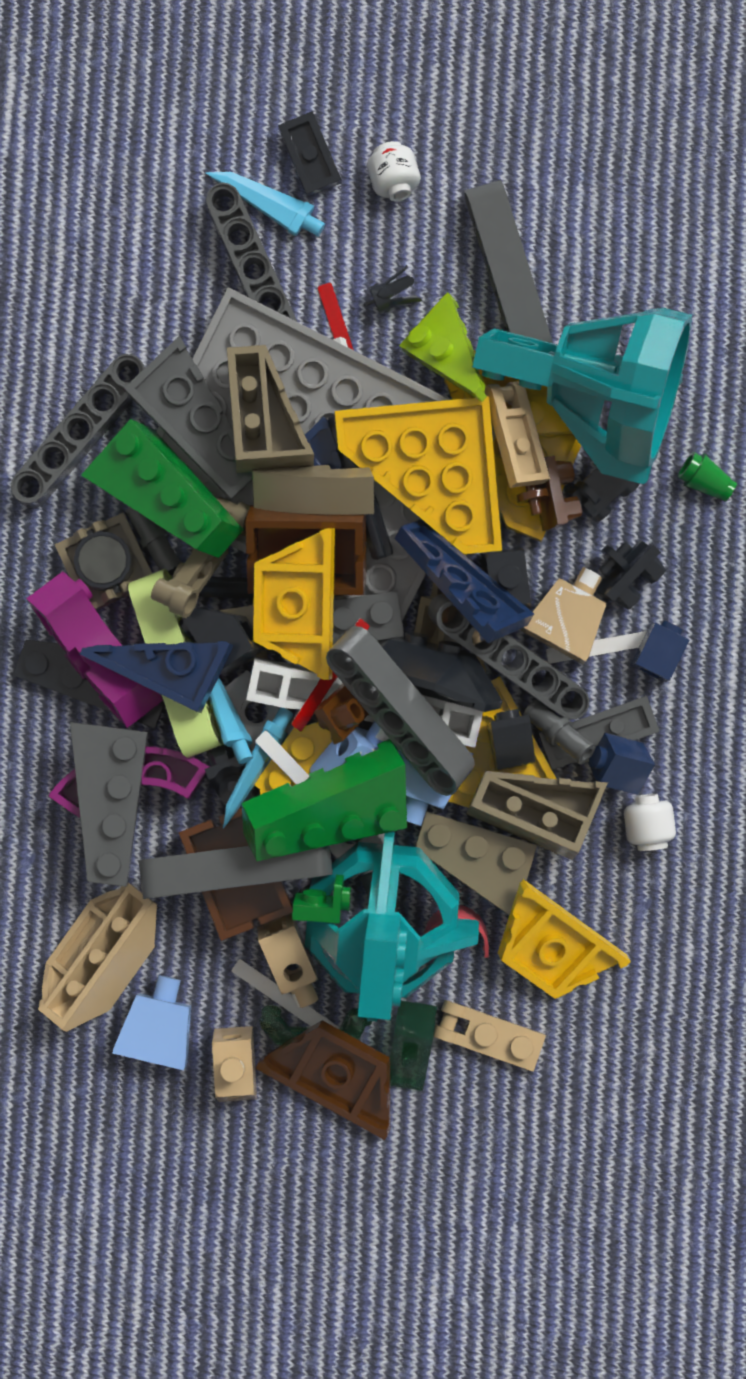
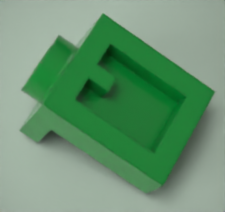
[292,874,351,924]

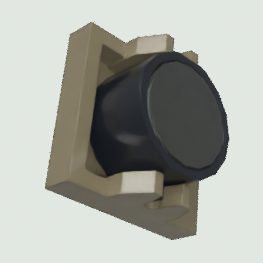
[54,512,152,611]

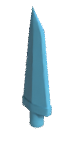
[206,172,325,237]
[209,677,253,764]
[223,707,294,829]

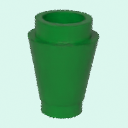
[678,452,737,502]

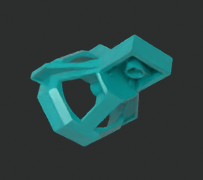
[472,307,693,484]
[305,831,479,1022]

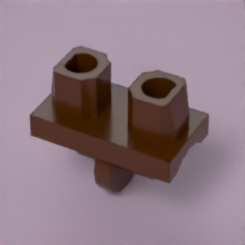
[516,455,582,531]
[314,684,369,745]

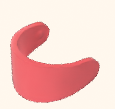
[424,905,489,958]

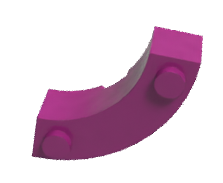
[26,571,163,728]
[48,747,209,818]

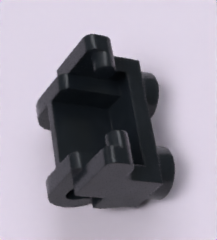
[564,468,640,522]

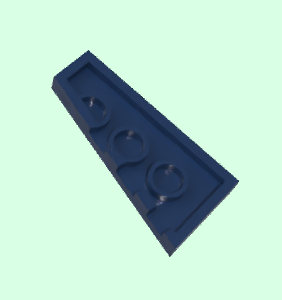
[394,519,534,643]

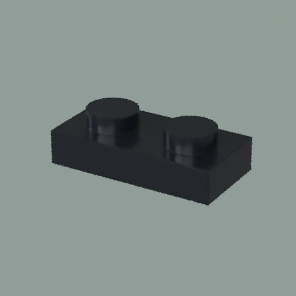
[278,111,342,197]

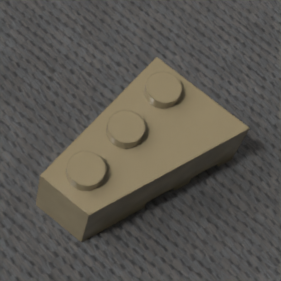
[227,345,314,473]
[466,771,608,860]
[415,811,537,915]

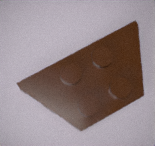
[255,1020,391,1140]

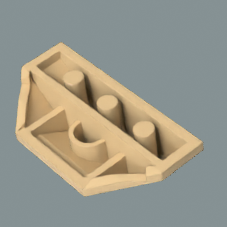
[38,883,157,1032]

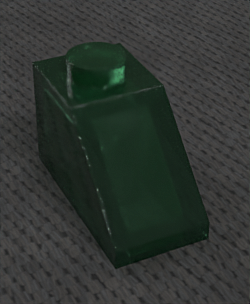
[389,1000,437,1091]

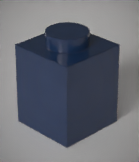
[630,620,690,682]
[588,733,655,795]

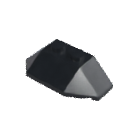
[381,632,502,712]

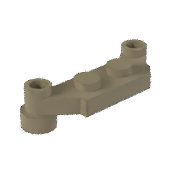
[151,497,250,618]

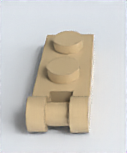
[485,381,550,488]
[432,1000,546,1072]

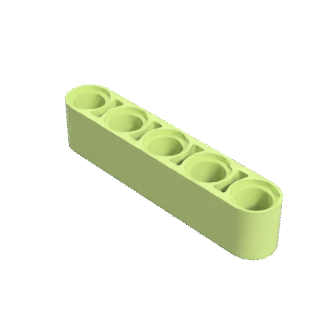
[128,569,224,758]

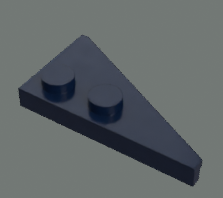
[80,641,234,713]

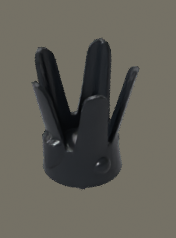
[363,265,422,315]

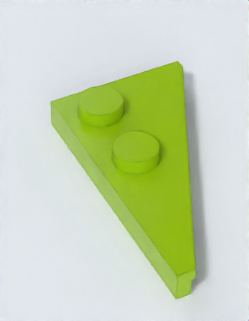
[399,292,487,402]

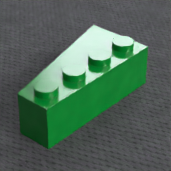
[81,419,244,558]
[241,739,407,861]

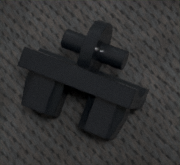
[596,540,666,610]
[205,745,253,808]

